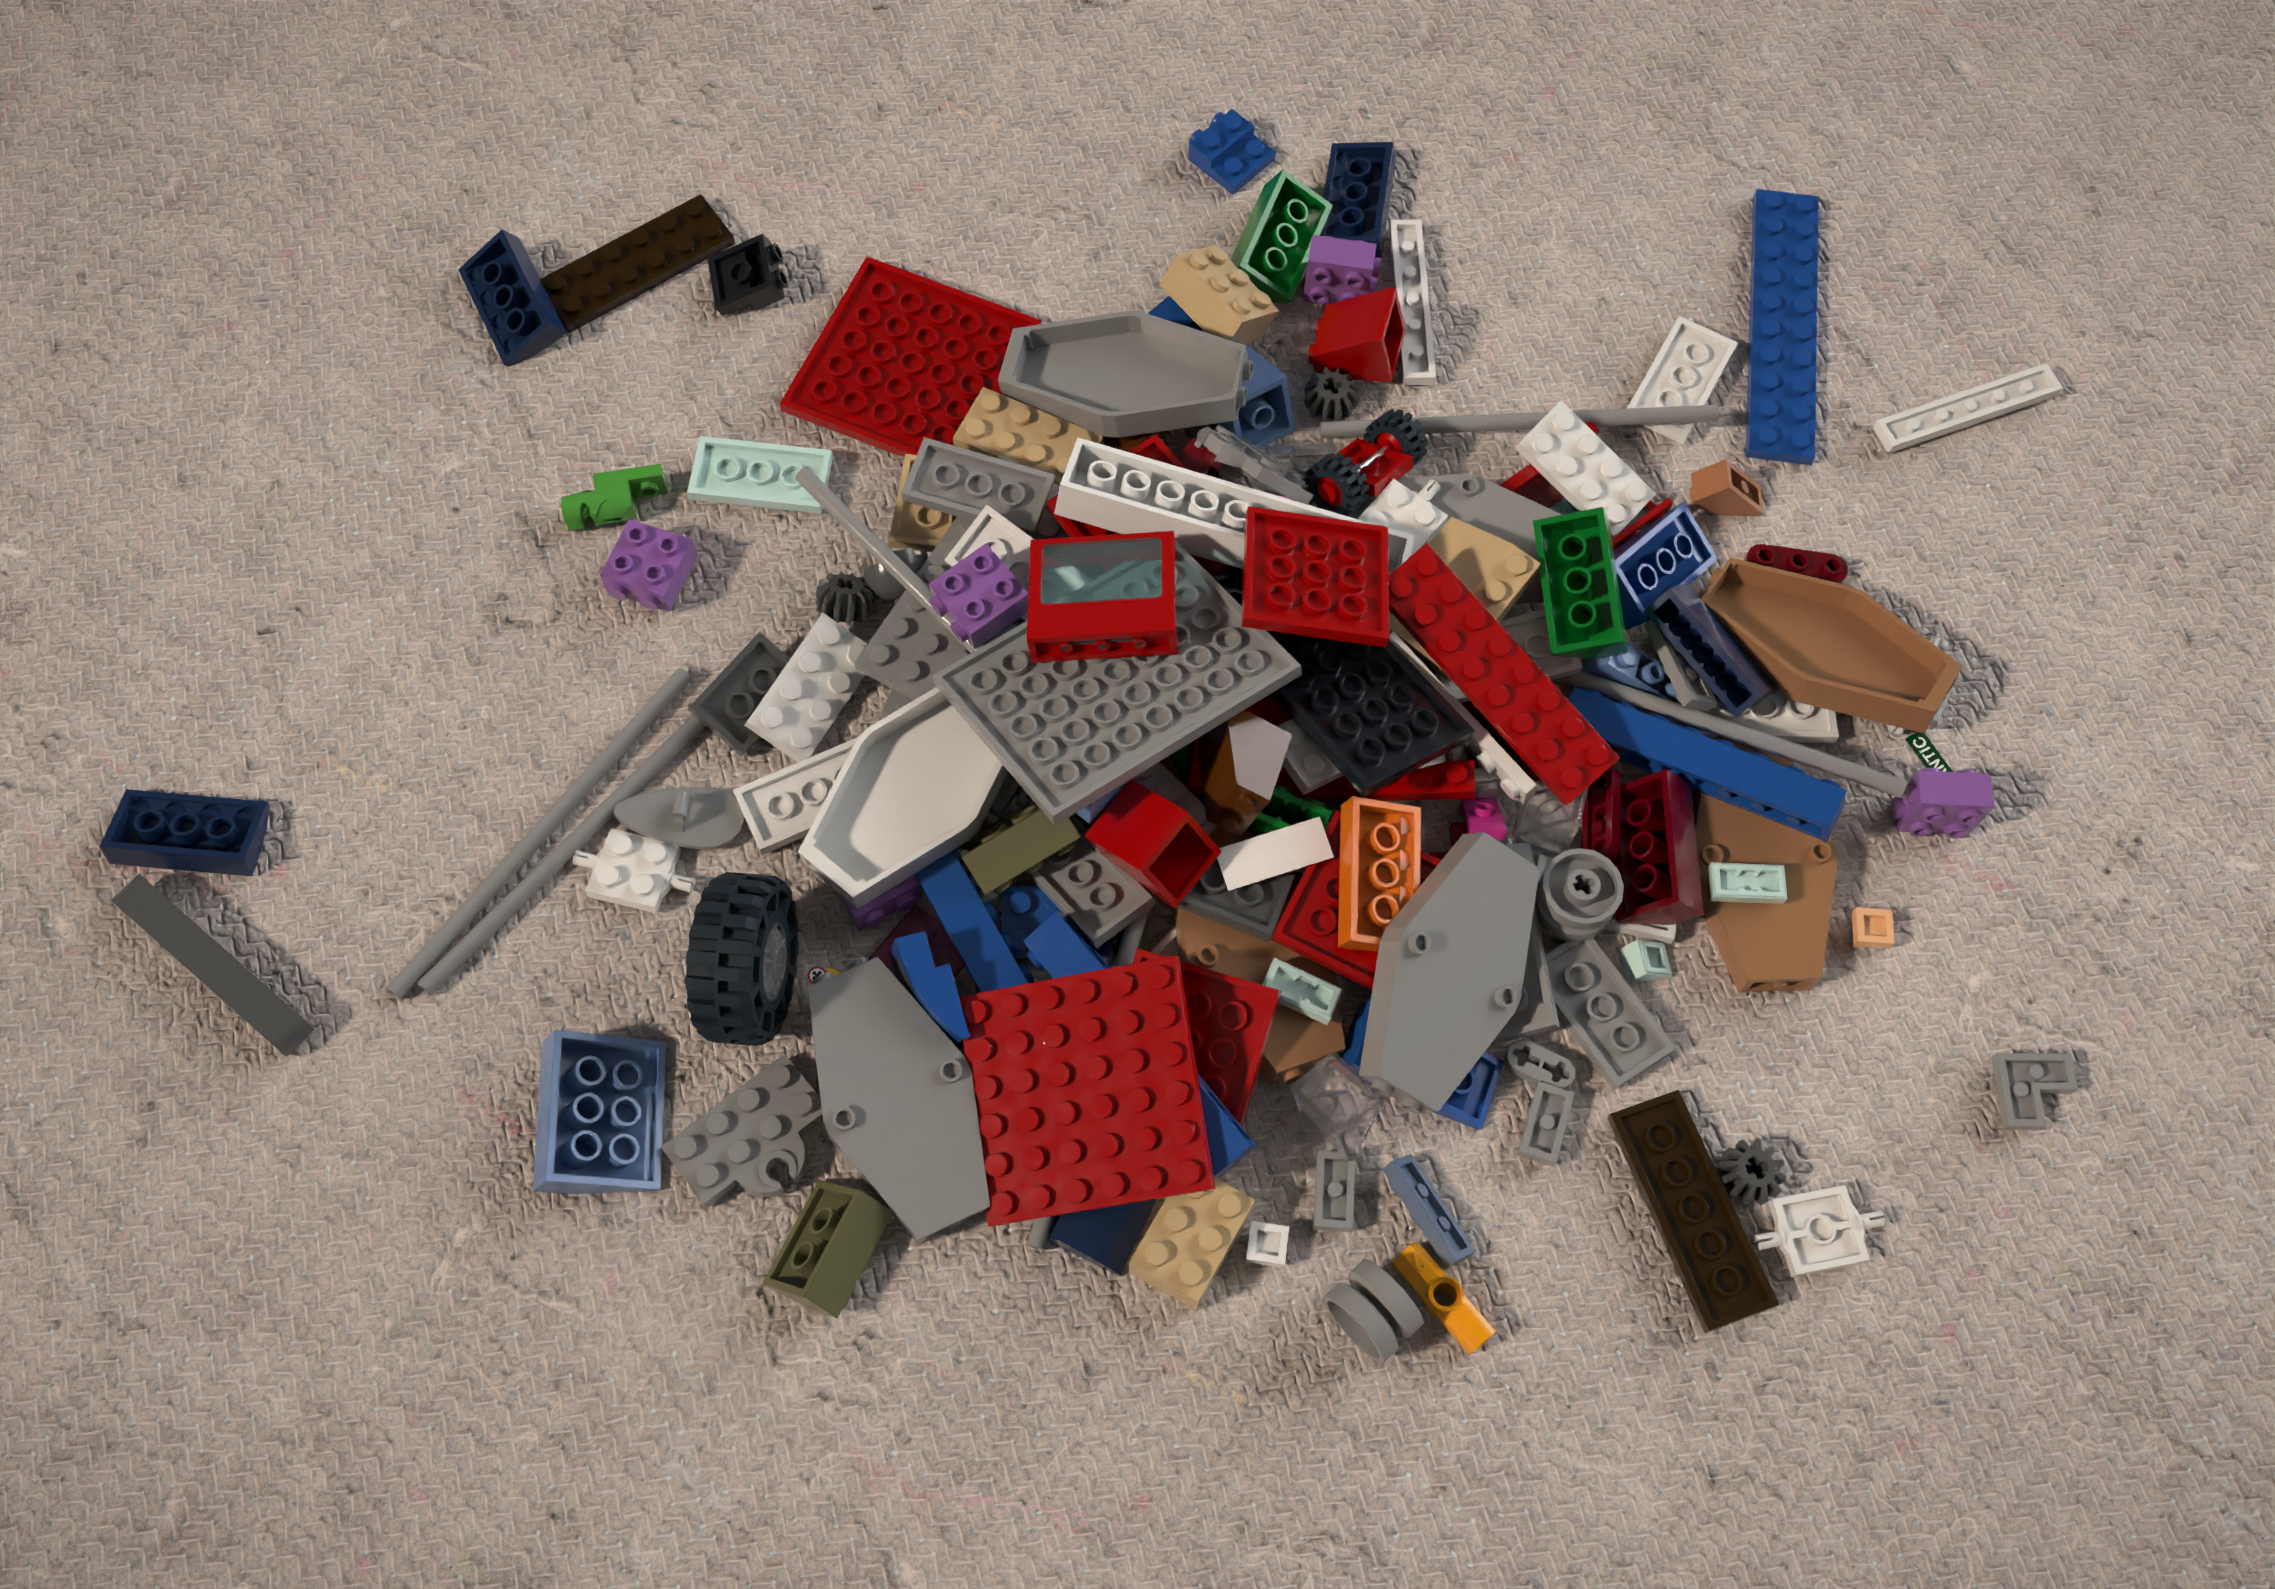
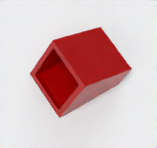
[1308,288,1406,382]
[1084,779,1222,909]

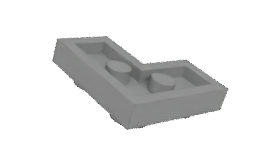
[1991,1053,2077,1130]

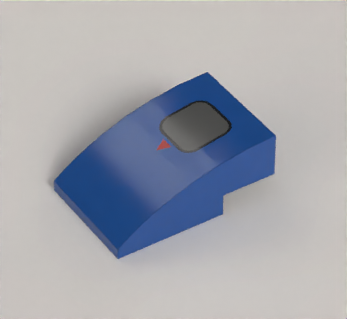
[889,931,970,1049]

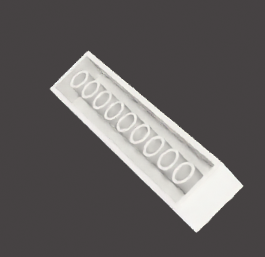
[1054,437,1415,613]

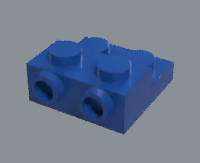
[1188,109,1276,195]

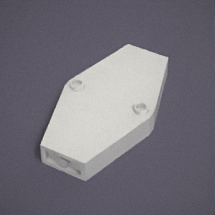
[798,687,1008,909]

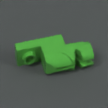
[561,464,668,532]

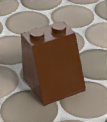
[1197,710,1293,837]

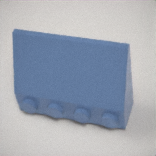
[533,1030,666,1194]

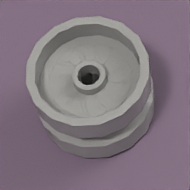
[1535,848,1624,942]
[1323,1259,1424,1364]

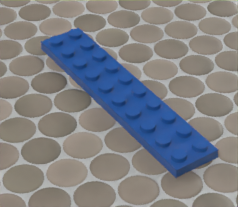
[1746,189,1819,465]

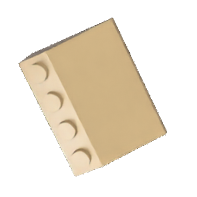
[1389,517,1541,683]

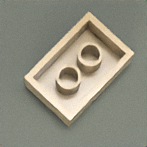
[1159,245,1279,344]
[1129,1177,1255,1311]

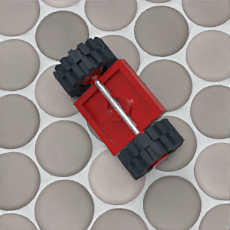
[1303,409,1428,516]

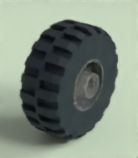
[685,872,799,1046]

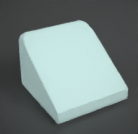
[1620,940,1672,982]

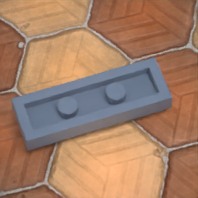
[1382,1154,1476,1268]

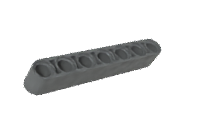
[111,874,315,1057]

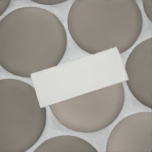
[1217,816,1334,891]

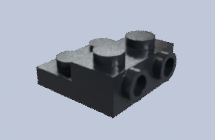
[707,233,788,316]

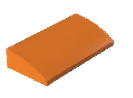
[1338,796,1421,951]

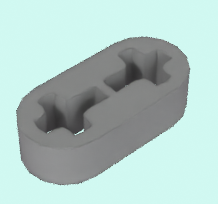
[1504,1040,1576,1090]

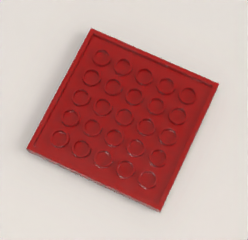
[780,256,1041,458]
[959,955,1216,1227]

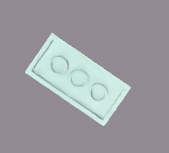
[687,436,833,514]

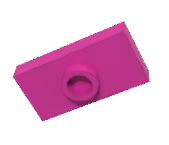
[1460,797,1507,841]

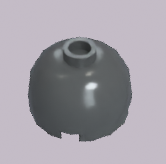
[860,548,928,604]

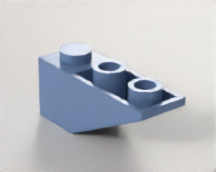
[1582,641,1681,704]

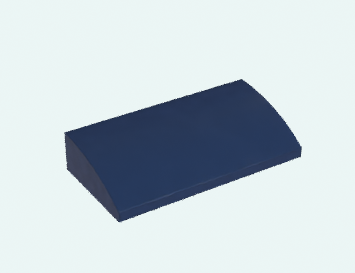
[1320,142,1396,257]
[458,229,567,367]
[99,789,270,876]
[1050,1199,1157,1276]

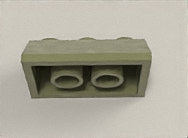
[960,800,1080,895]
[762,1180,893,1318]

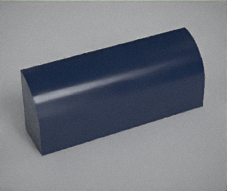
[1644,583,1778,718]

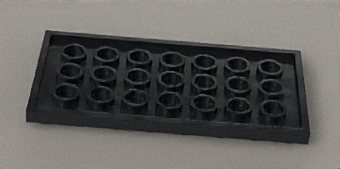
[1213,567,1475,797]

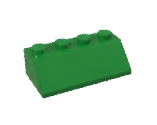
[1230,169,1333,304]
[1533,507,1628,659]

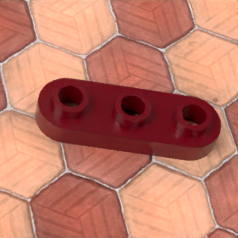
[1744,544,1848,584]
[1581,767,1621,861]

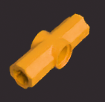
[1390,1240,1496,1356]

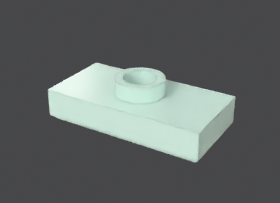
[1708,862,1787,904]
[1262,957,1343,1025]

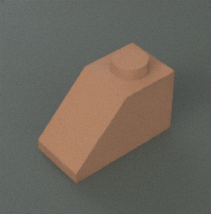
[1690,459,1764,516]

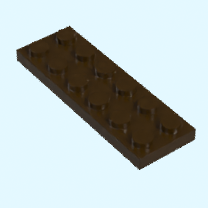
[540,194,735,333]
[1607,1090,1780,1334]

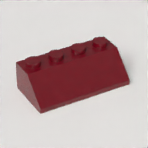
[1611,769,1704,925]

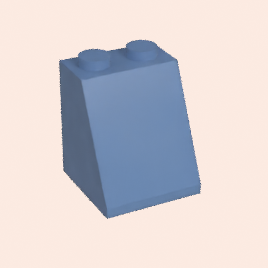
[1215,343,1296,449]

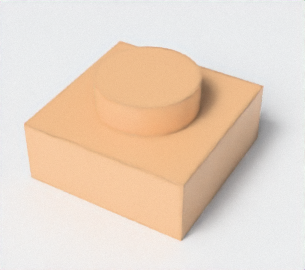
[1851,907,1895,949]

